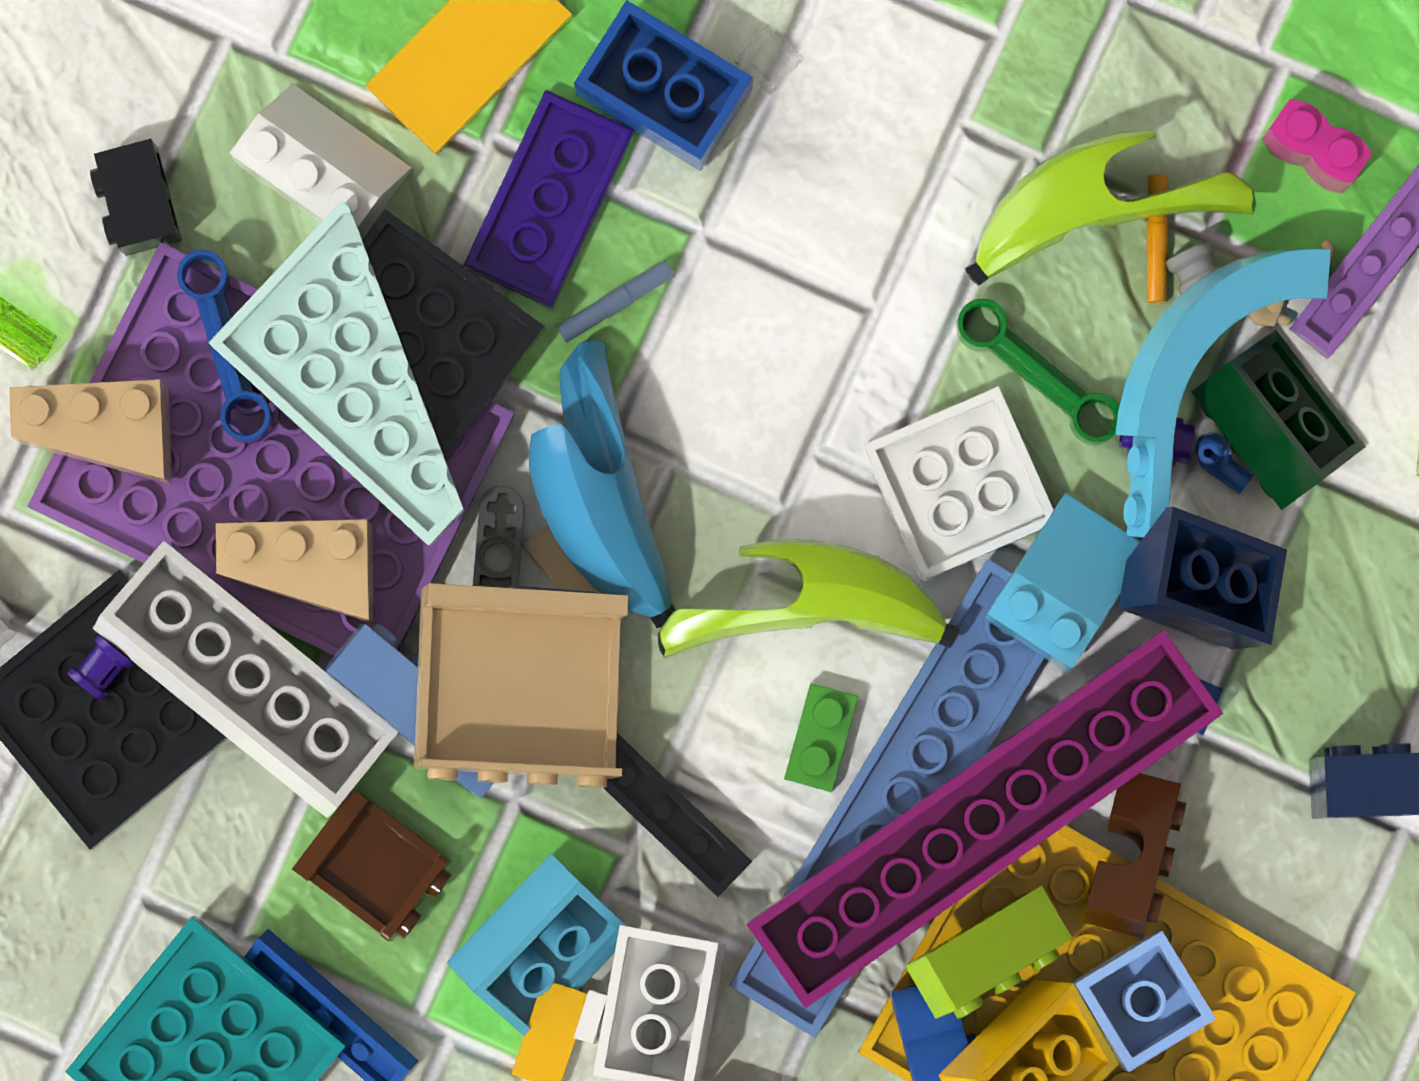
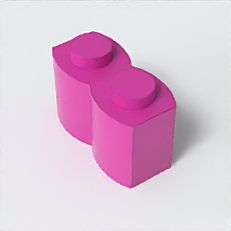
[1262,99,1372,193]

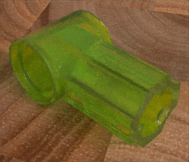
[0,296,57,371]

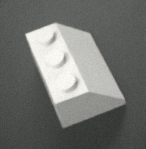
[229,84,412,238]
[593,925,726,1081]

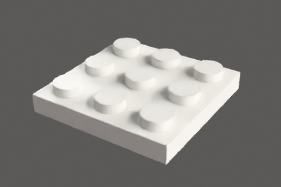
[862,386,1053,582]

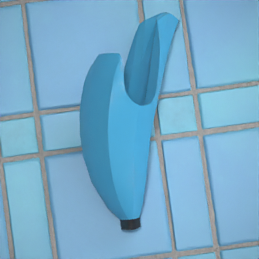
[529,340,676,628]

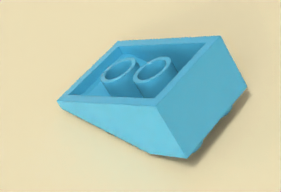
[984,493,1140,672]

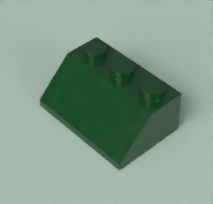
[1191,330,1366,510]

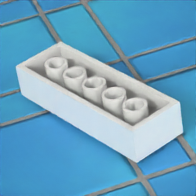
[93,541,399,818]

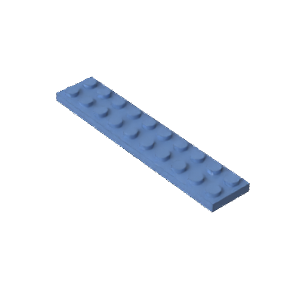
[729,559,1044,1038]

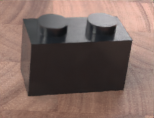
[90,138,182,256]

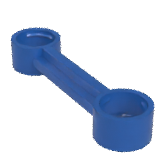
[177,250,273,444]

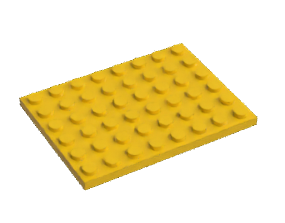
[858,825,1356,1081]

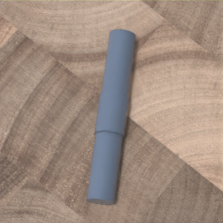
[556,260,675,343]

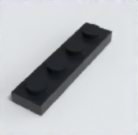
[603,733,752,897]

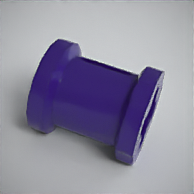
[67,634,134,701]

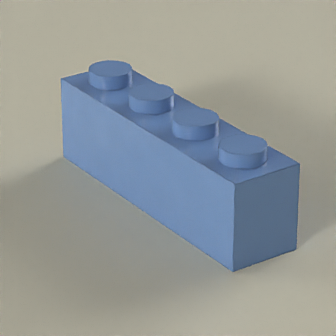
[323,623,494,799]

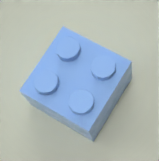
[1070,930,1216,1072]

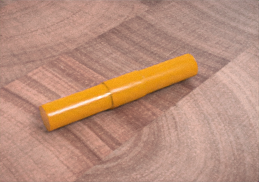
[1146,175,1168,304]

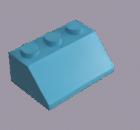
[447,853,627,1035]

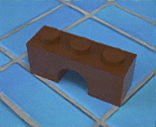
[1084,773,1187,938]

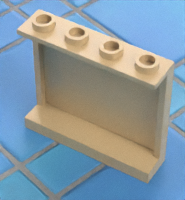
[414,583,628,788]

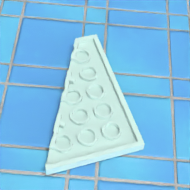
[209,201,464,547]

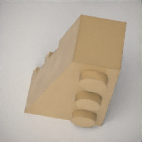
[9,379,173,485]
[216,519,374,624]

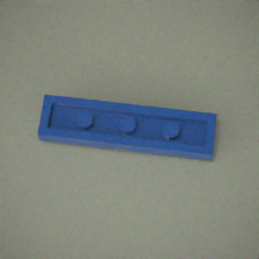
[244,929,419,1081]

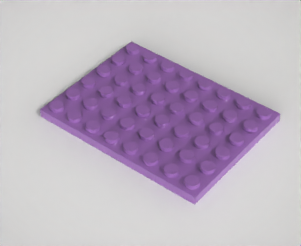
[27,242,515,656]

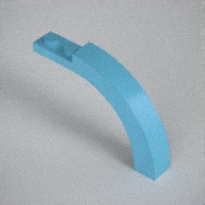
[1115,249,1331,538]

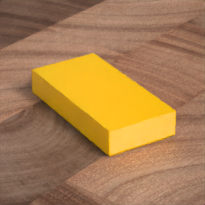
[511,982,588,1081]

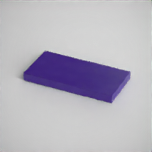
[463,90,635,309]

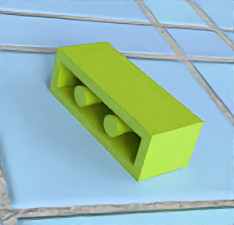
[905,885,1072,1019]

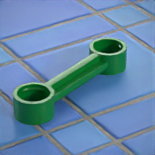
[956,299,1119,445]

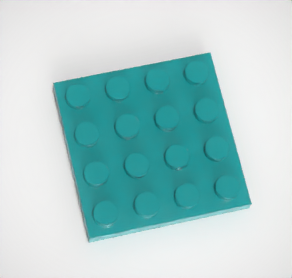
[65,916,348,1081]

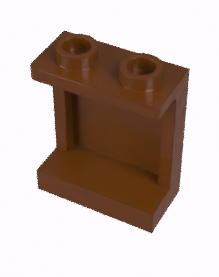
[292,789,452,942]

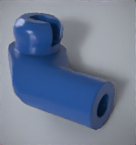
[1196,432,1253,495]

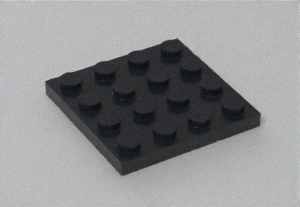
[362,209,545,461]
[0,569,228,850]

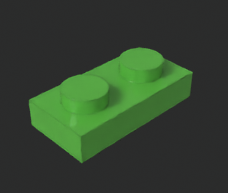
[784,683,858,793]

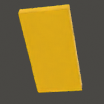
[365,0,573,156]

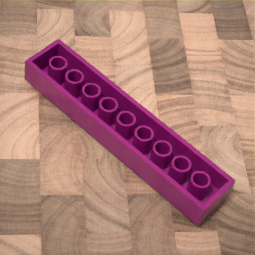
[747,630,1224,1009]

